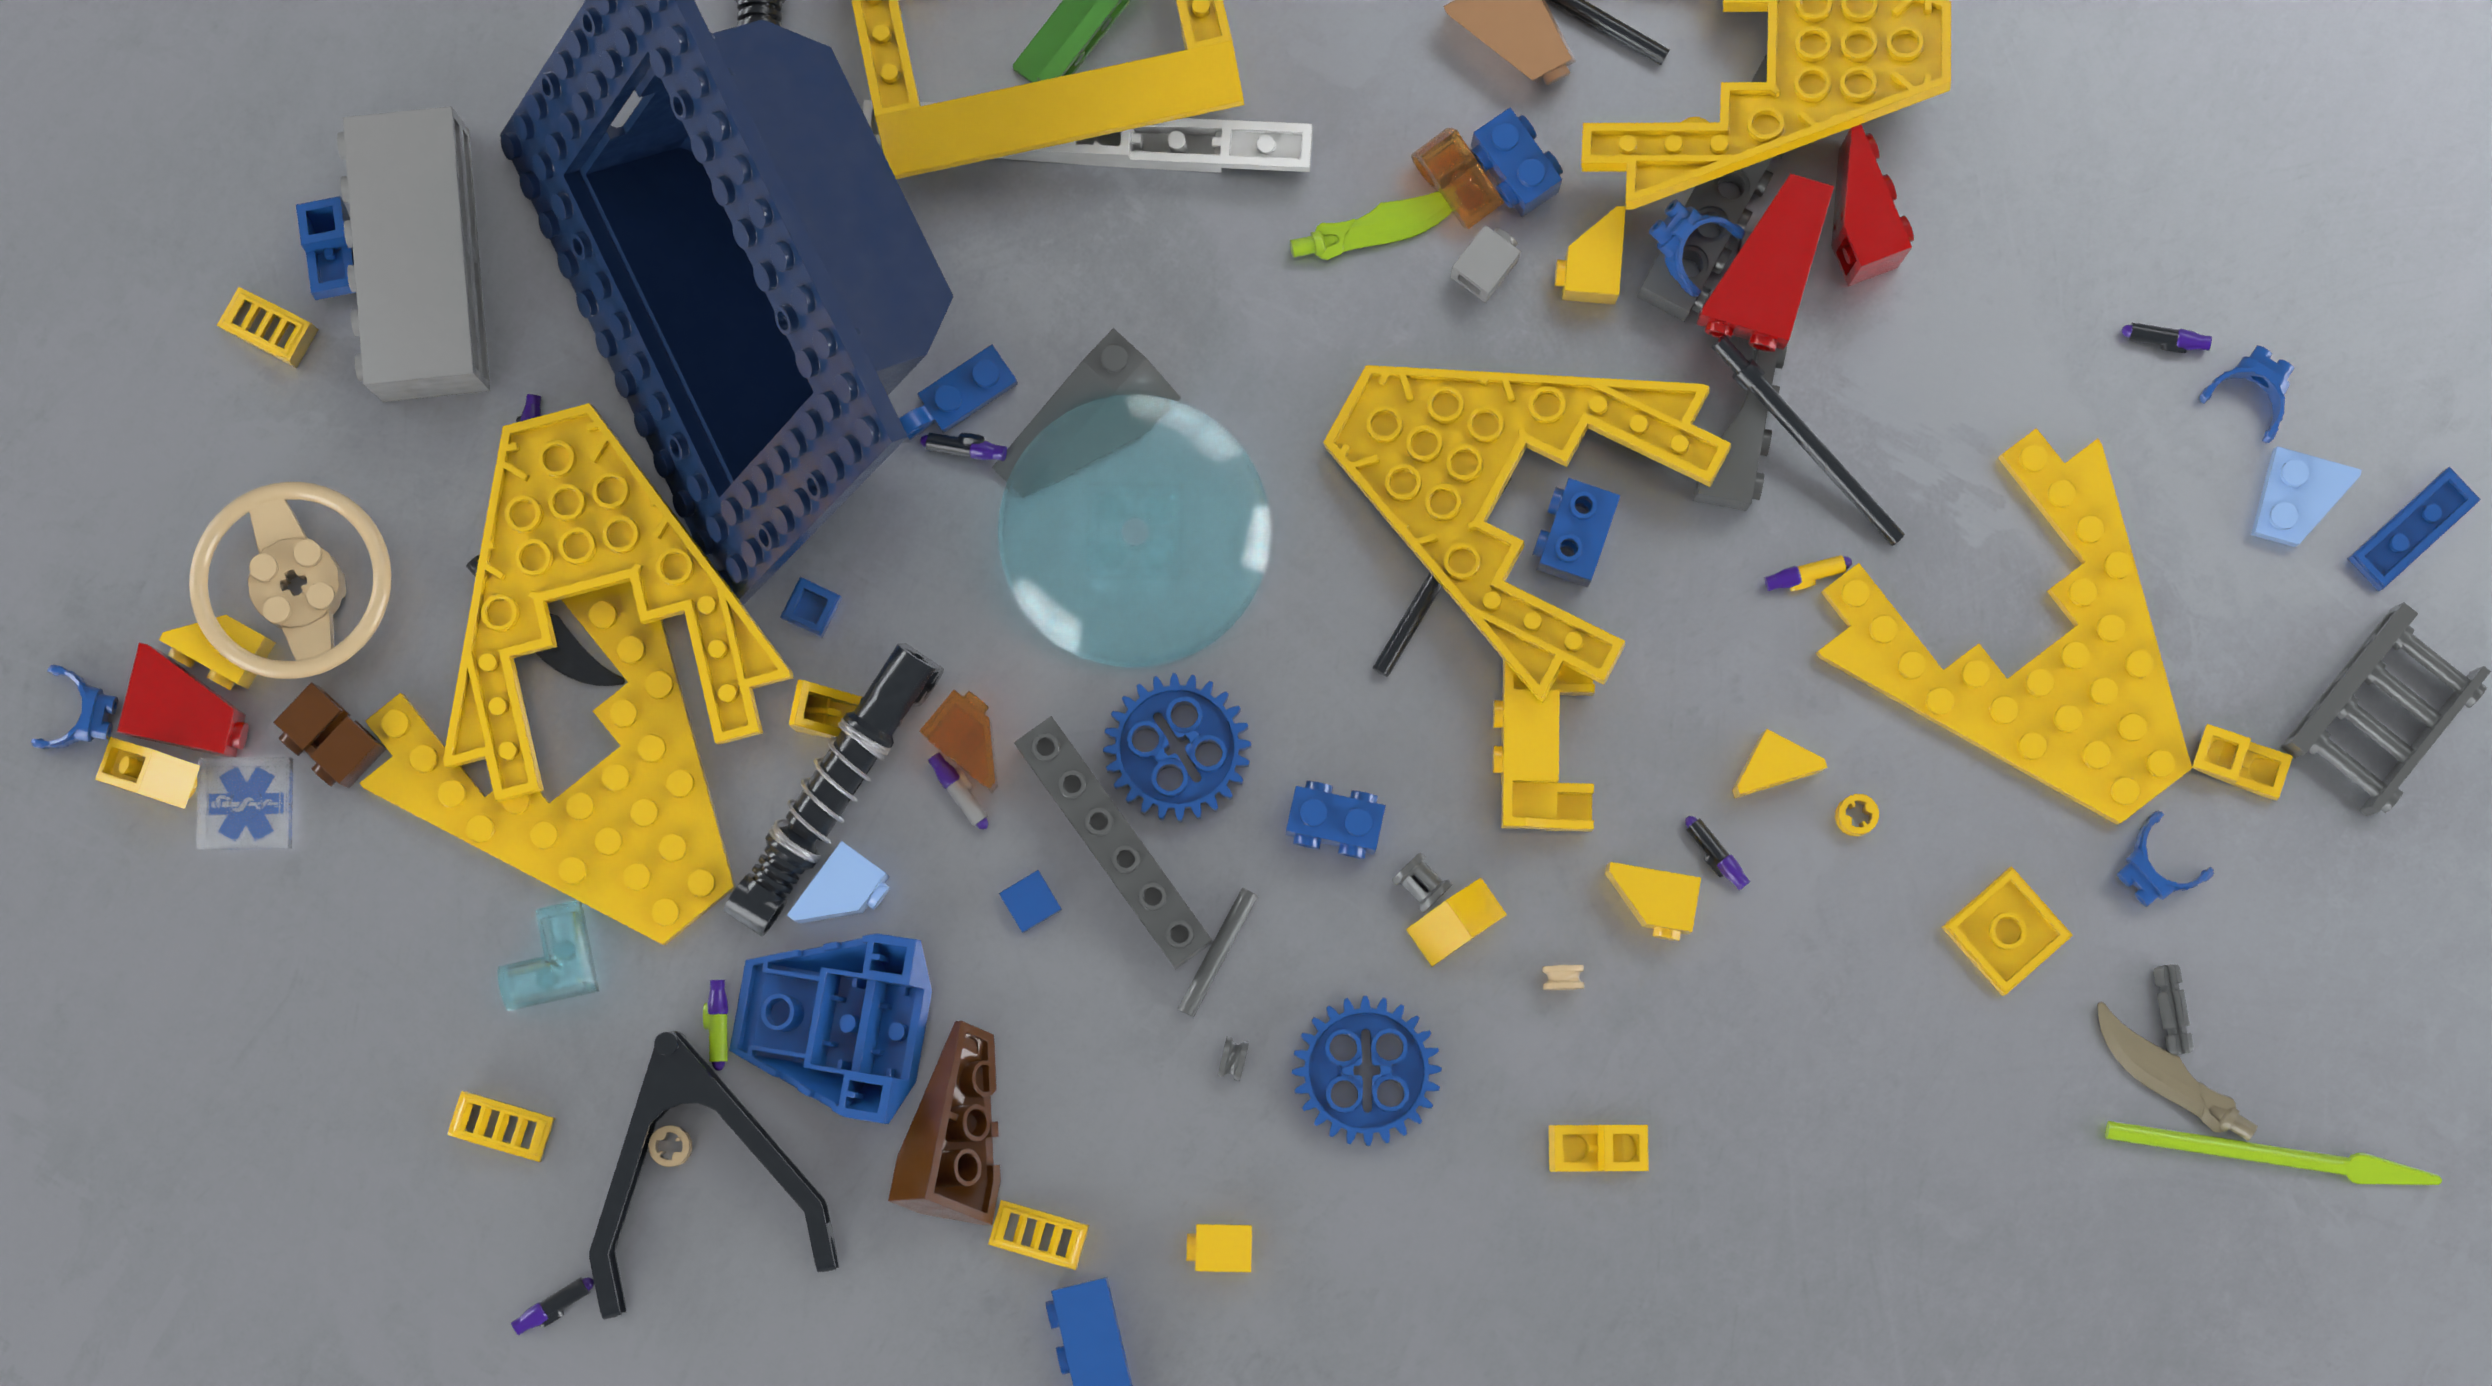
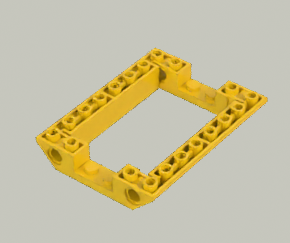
[851,0,1244,179]

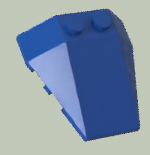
[729,933,932,1124]

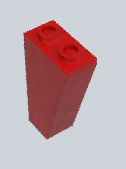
[1696,173,1834,352]

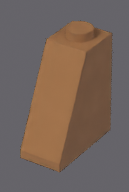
[1443,0,1576,85]

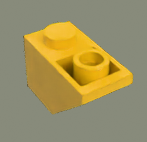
[159,615,276,691]

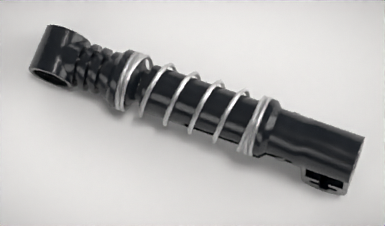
[723,643,944,936]

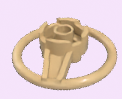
[189,482,391,679]

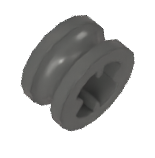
[1218,1036,1249,1081]

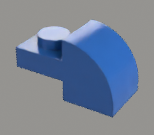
[296,196,356,300]

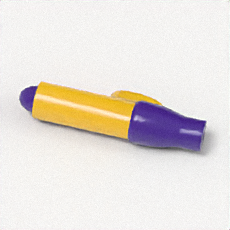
[1764,555,1852,591]

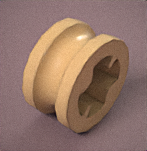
[1542,965,1584,990]
[648,1125,693,1167]

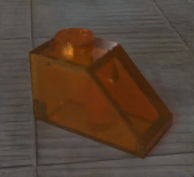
[919,689,998,793]

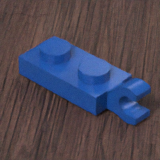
[899,344,1018,440]

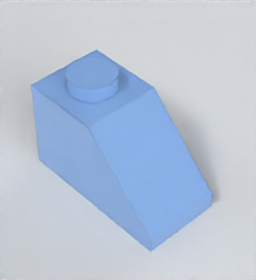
[787,841,890,924]

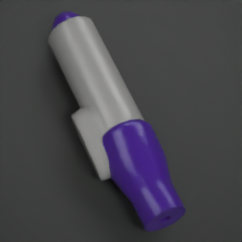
[928,752,989,830]

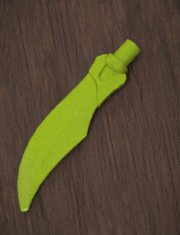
[1290,177,1470,260]

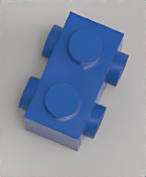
[1470,107,1563,217]
[1532,478,1621,587]
[1286,781,1386,859]

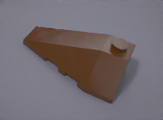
[888,1021,1001,1225]

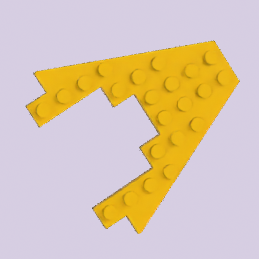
[1581,0,1951,210]
[1323,365,1731,702]
[443,403,794,802]
[1816,428,2192,825]
[359,581,736,946]

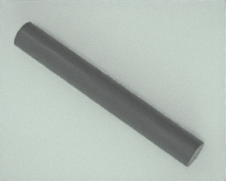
[1178,888,1258,1017]

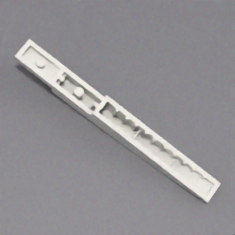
[863,99,1313,173]

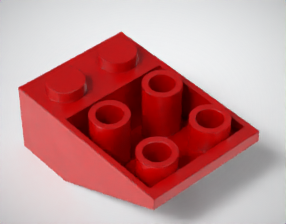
[1831,124,1914,287]

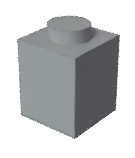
[1450,225,1521,303]

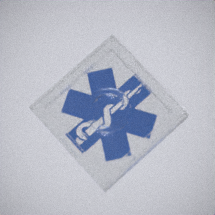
[197,757,293,850]

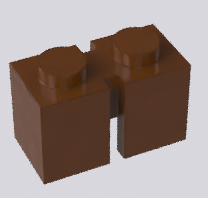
[273,682,387,788]

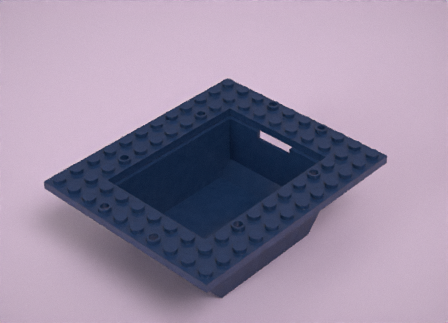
[500,0,954,605]

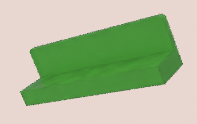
[1013,0,1131,83]

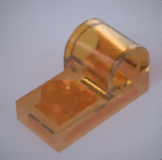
[1411,128,1504,229]

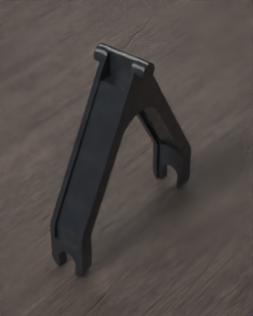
[589,1031,839,1320]

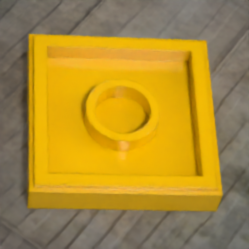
[1942,866,2073,996]

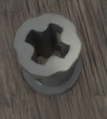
[1392,852,1453,913]

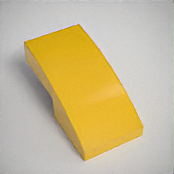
[2192,724,2293,801]
[1548,1125,1649,1172]

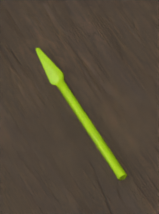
[2105,1121,2442,1185]

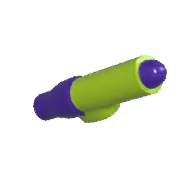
[703,980,728,1071]

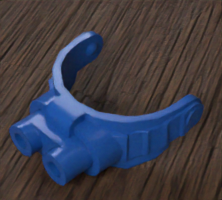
[1649,199,1745,297]
[2199,345,2294,443]
[31,665,118,750]
[2117,810,2214,907]

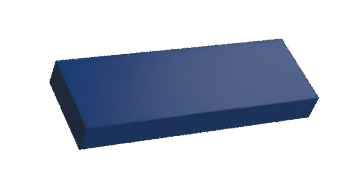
[2347,466,2481,591]

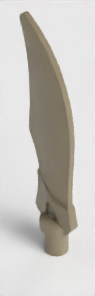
[2097,1002,2258,1141]

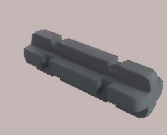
[2153,964,2194,1055]

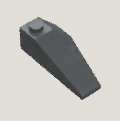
[992,328,1181,499]

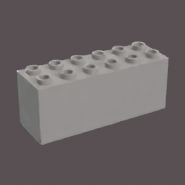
[337,106,490,402]

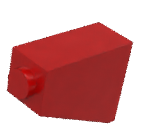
[117,643,249,759]

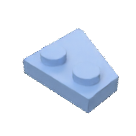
[2251,446,2362,547]

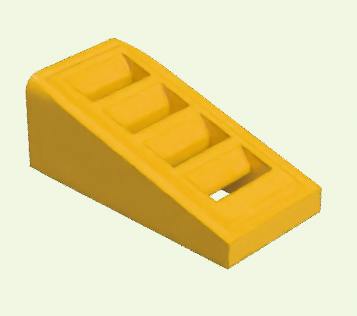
[217,287,319,368]
[448,1091,555,1162]
[988,1200,1090,1270]

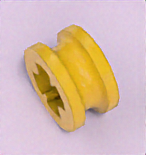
[1835,794,1879,837]

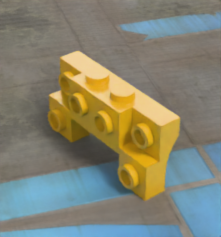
[1492,659,1595,832]

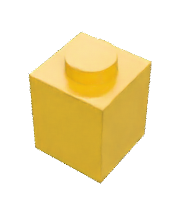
[1186,1224,1252,1272]

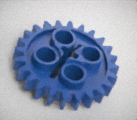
[1103,673,1251,822]
[1292,996,1442,1146]

